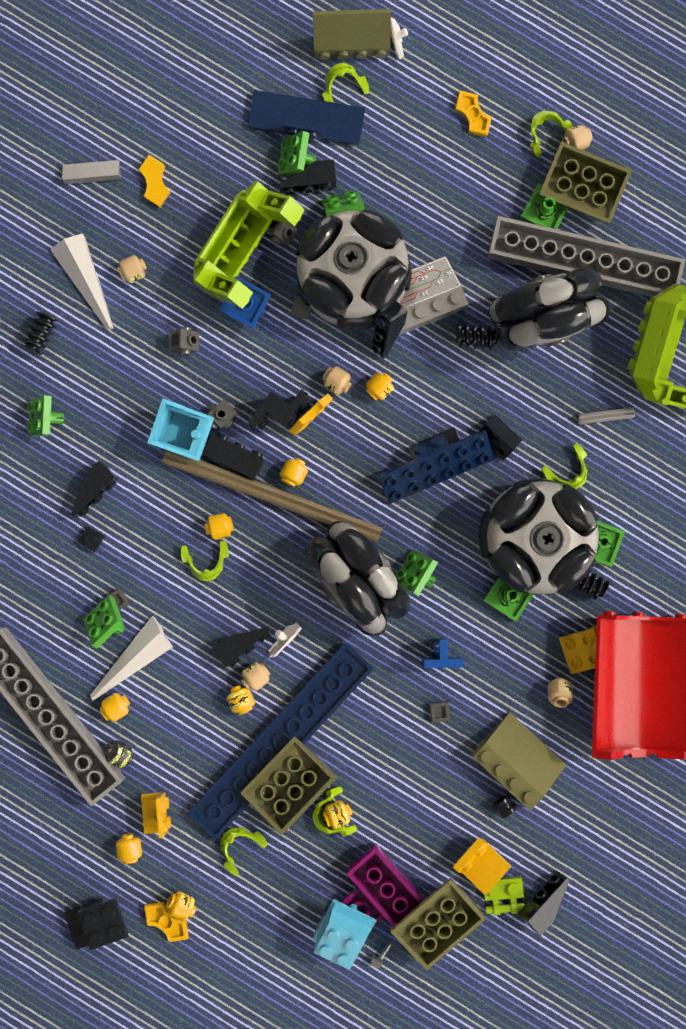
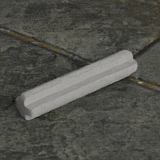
[578,407,635,425]

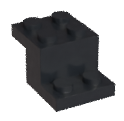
[249,389,309,432]
[64,898,129,950]

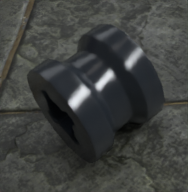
[493,794,517,819]

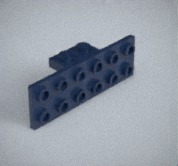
[248,90,365,145]
[379,430,494,504]

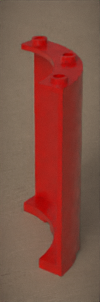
[592,611,686,760]

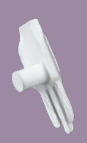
[390,17,408,59]
[268,623,302,658]

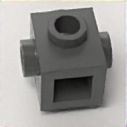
[266,220,298,245]
[169,327,200,356]
[207,399,237,432]

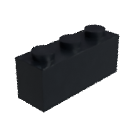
[202,433,265,480]

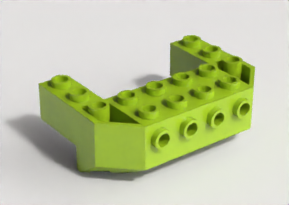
[193,181,305,309]
[627,284,686,409]

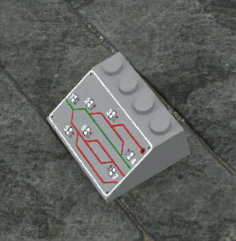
[398,256,469,336]

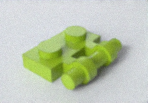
[484,876,525,916]

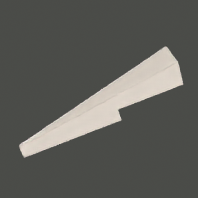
[51,234,114,330]
[90,616,173,700]

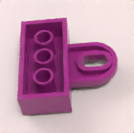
[341,843,425,927]

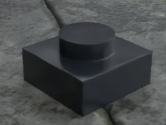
[78,526,105,552]

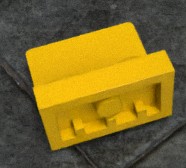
[559,625,597,674]
[141,792,171,838]
[453,838,511,895]

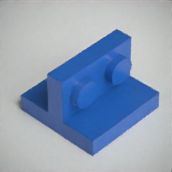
[219,276,271,329]
[422,638,464,668]

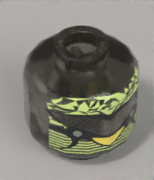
[103,740,134,769]

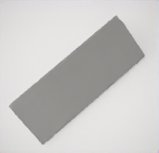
[62,160,121,184]

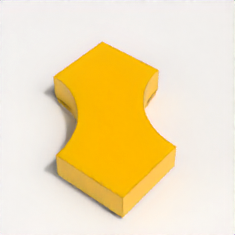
[455,91,492,137]
[139,155,171,208]
[289,394,333,435]
[144,901,189,942]

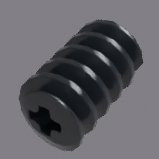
[21,312,59,356]
[456,323,497,351]
[573,573,610,600]

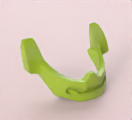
[322,63,369,102]
[530,111,573,158]
[541,443,587,489]
[181,540,229,581]
[313,787,357,837]
[221,827,268,876]

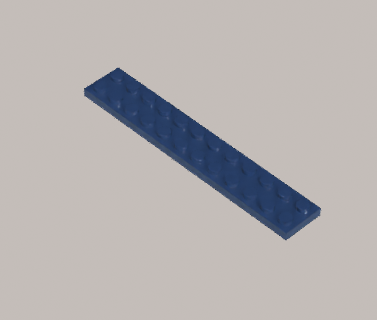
[187,642,374,840]

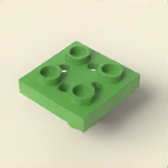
[278,131,316,177]
[520,183,568,229]
[322,191,365,217]
[27,395,64,437]
[594,521,625,567]
[396,549,438,596]
[483,577,534,622]
[83,595,124,649]

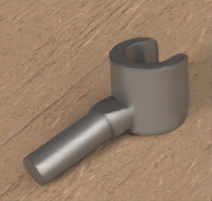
[370,943,391,968]

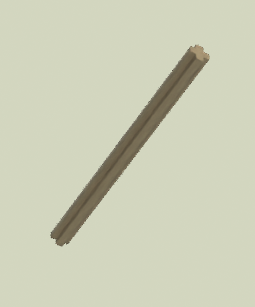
[162,450,383,543]

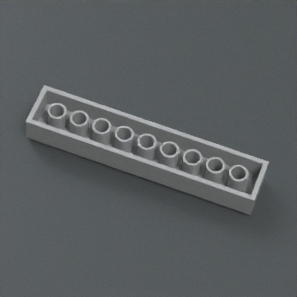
[487,216,686,297]
[0,628,126,806]

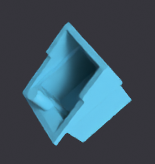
[147,399,214,461]
[313,899,376,970]

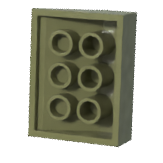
[313,9,391,60]
[539,141,632,224]
[471,712,566,811]
[241,736,338,835]
[390,878,486,971]

